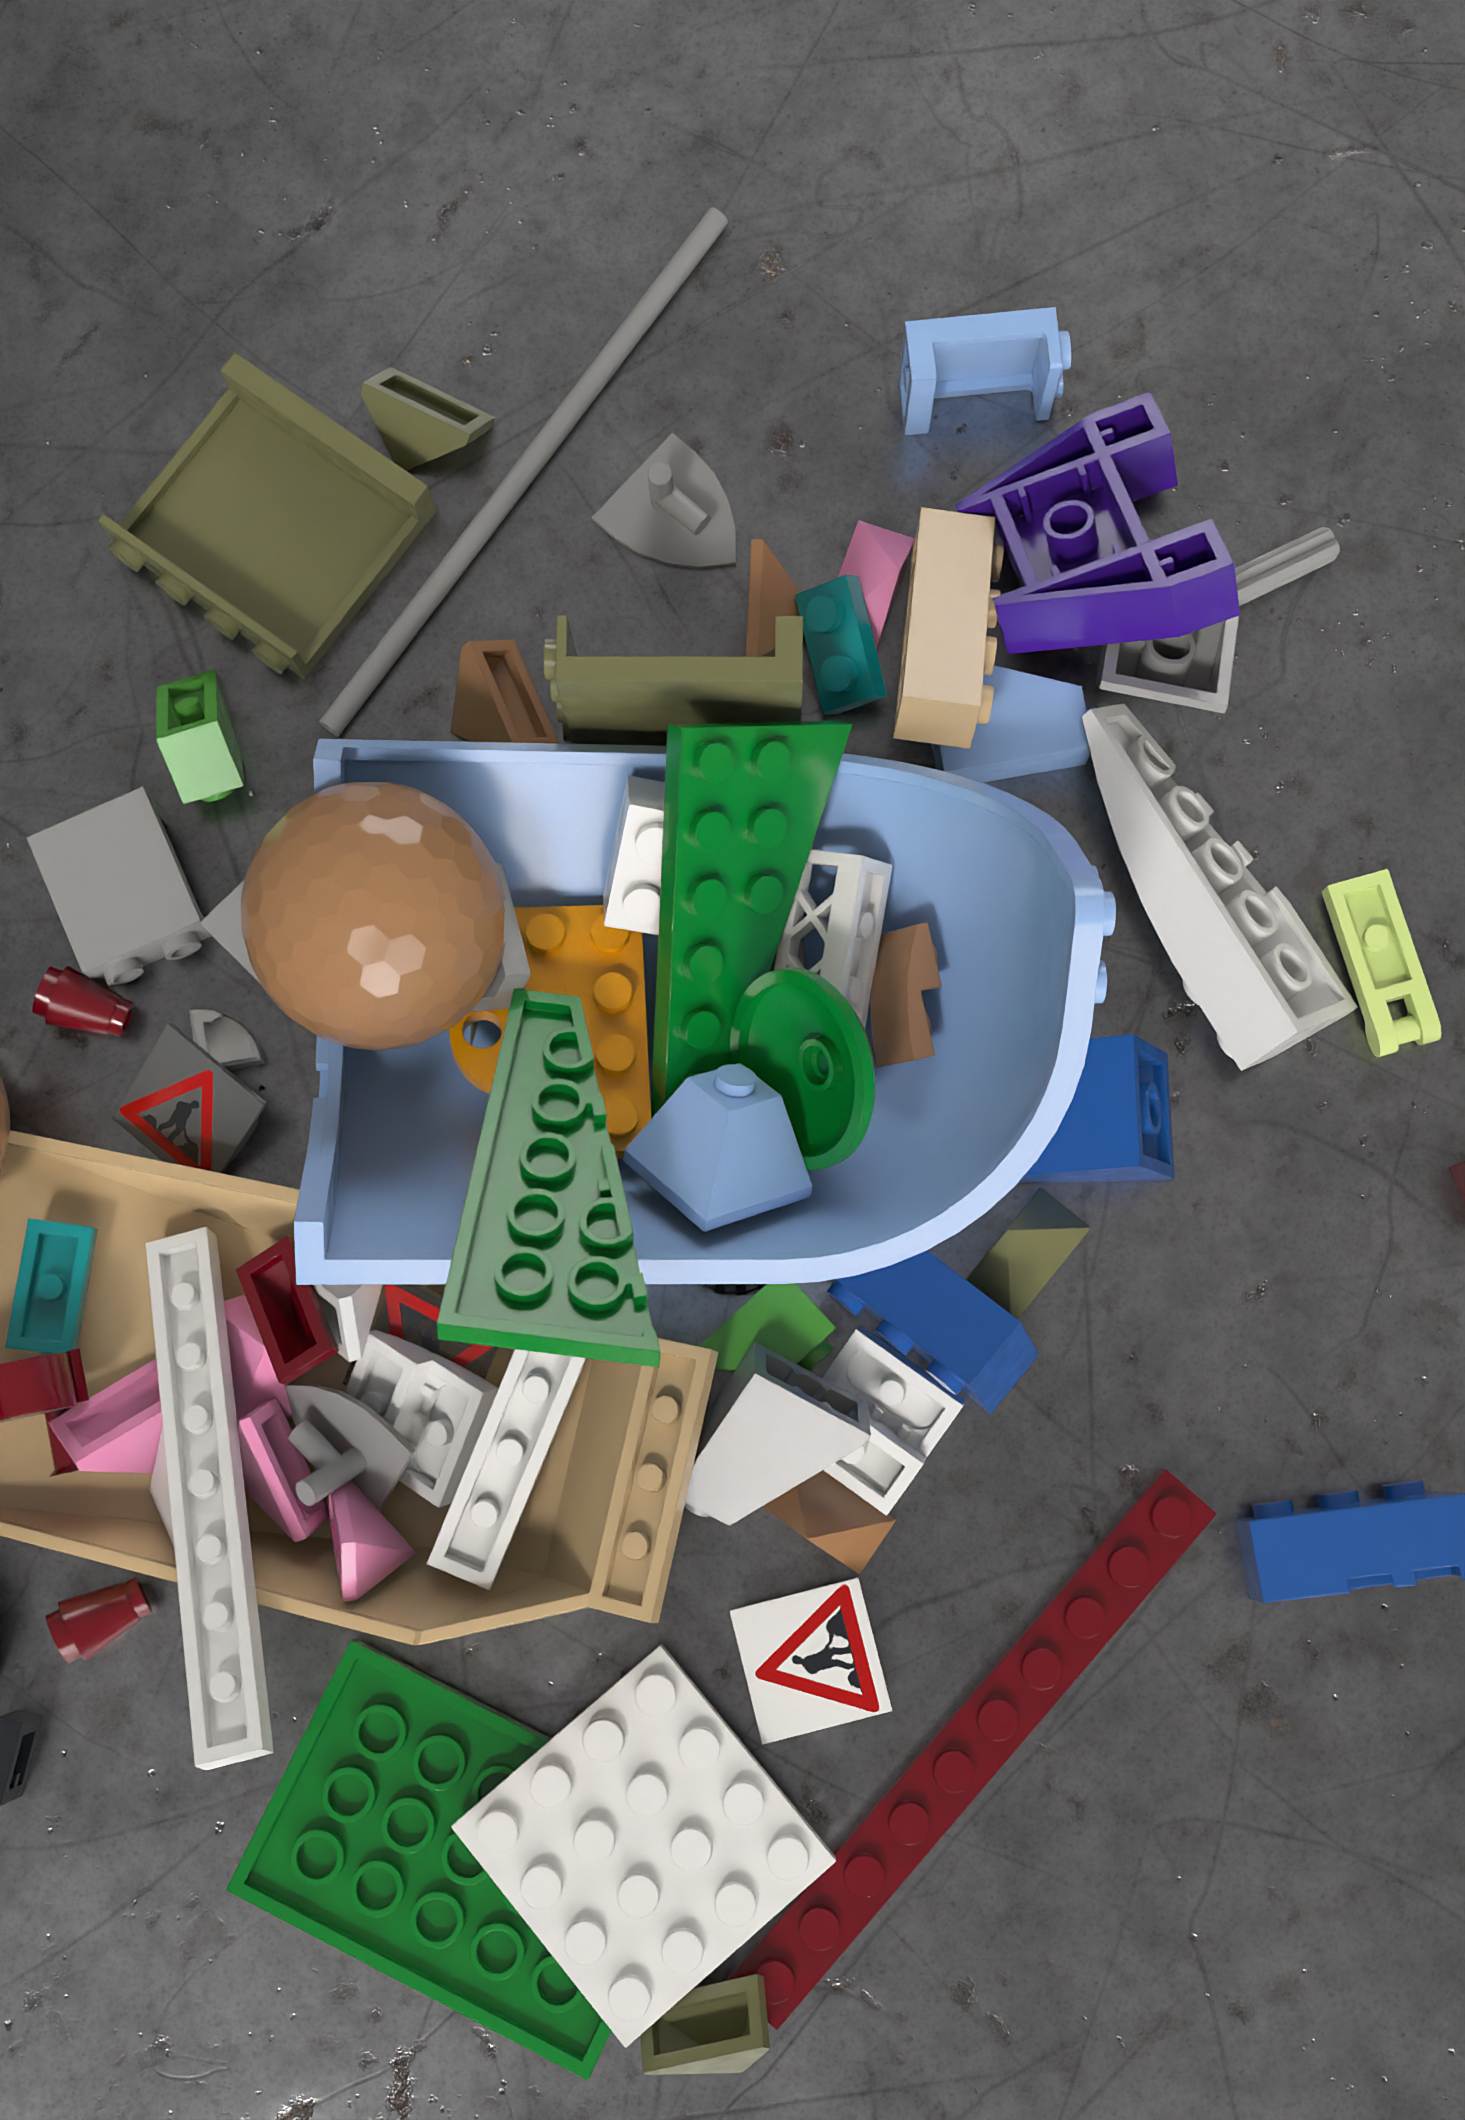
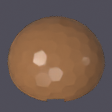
[241,782,506,1051]

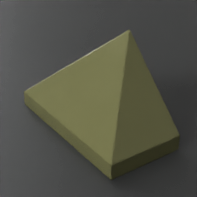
[360,367,495,471]
[966,1187,1091,1319]
[640,1974,770,2075]

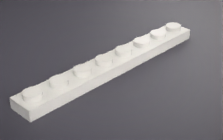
[146,1227,274,1770]

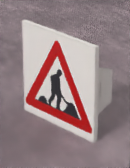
[730,1577,892,1745]

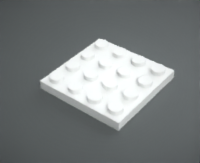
[451,1643,836,2048]

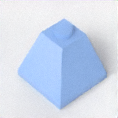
[623,1063,812,1232]

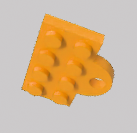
[449,905,651,1159]

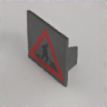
[112,1022,267,1174]

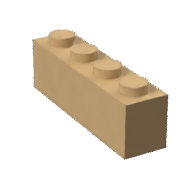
[893,507,1004,749]

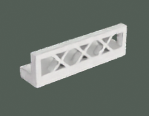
[774,849,892,1030]
[427,1349,586,1590]

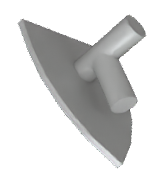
[591,433,736,569]
[285,1383,416,1511]

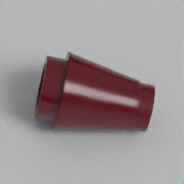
[32,966,135,1037]
[45,1577,152,1663]

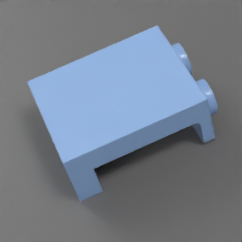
[898,307,1071,436]

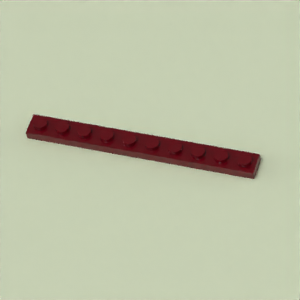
[726,1469,1216,2030]

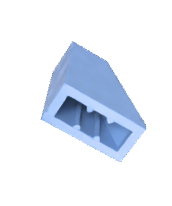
[931,665,1095,783]

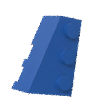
[827,1250,1039,1414]
[1235,1480,1465,1603]

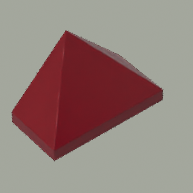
[236,1236,339,1385]

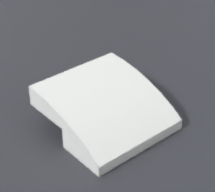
[822,1325,966,1516]
[345,1330,499,1508]

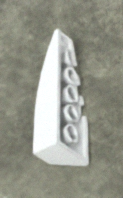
[1082,704,1358,1071]

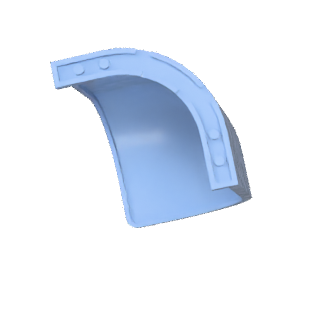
[294,739,1116,1285]

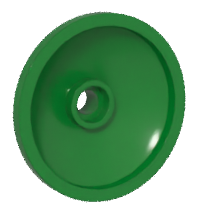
[730,968,876,1170]

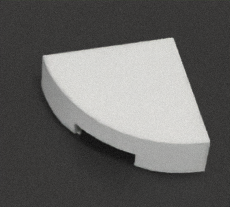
[189,1009,265,1070]

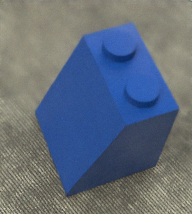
[1017,1034,1175,1184]

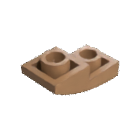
[870,922,942,1068]

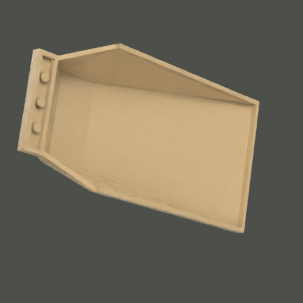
[0,1130,719,1645]

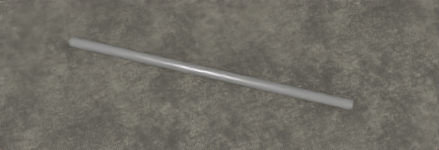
[319,207,728,737]

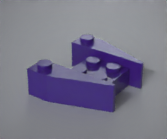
[955,392,1240,654]

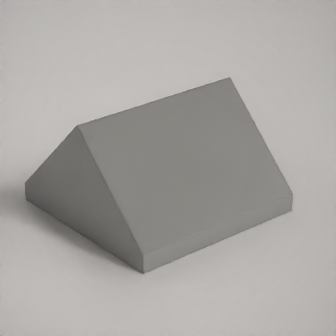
[1095,616,1239,714]

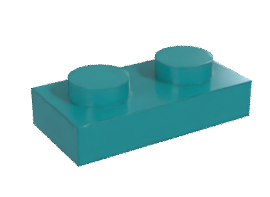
[795,574,887,715]
[5,1218,98,1354]

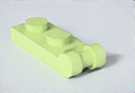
[1322,869,1442,1057]

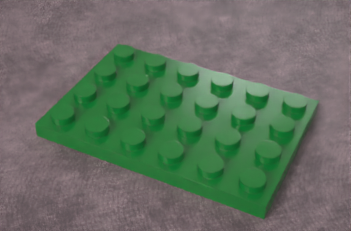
[226,1638,611,2081]

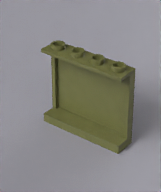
[98,353,437,680]
[544,615,803,746]

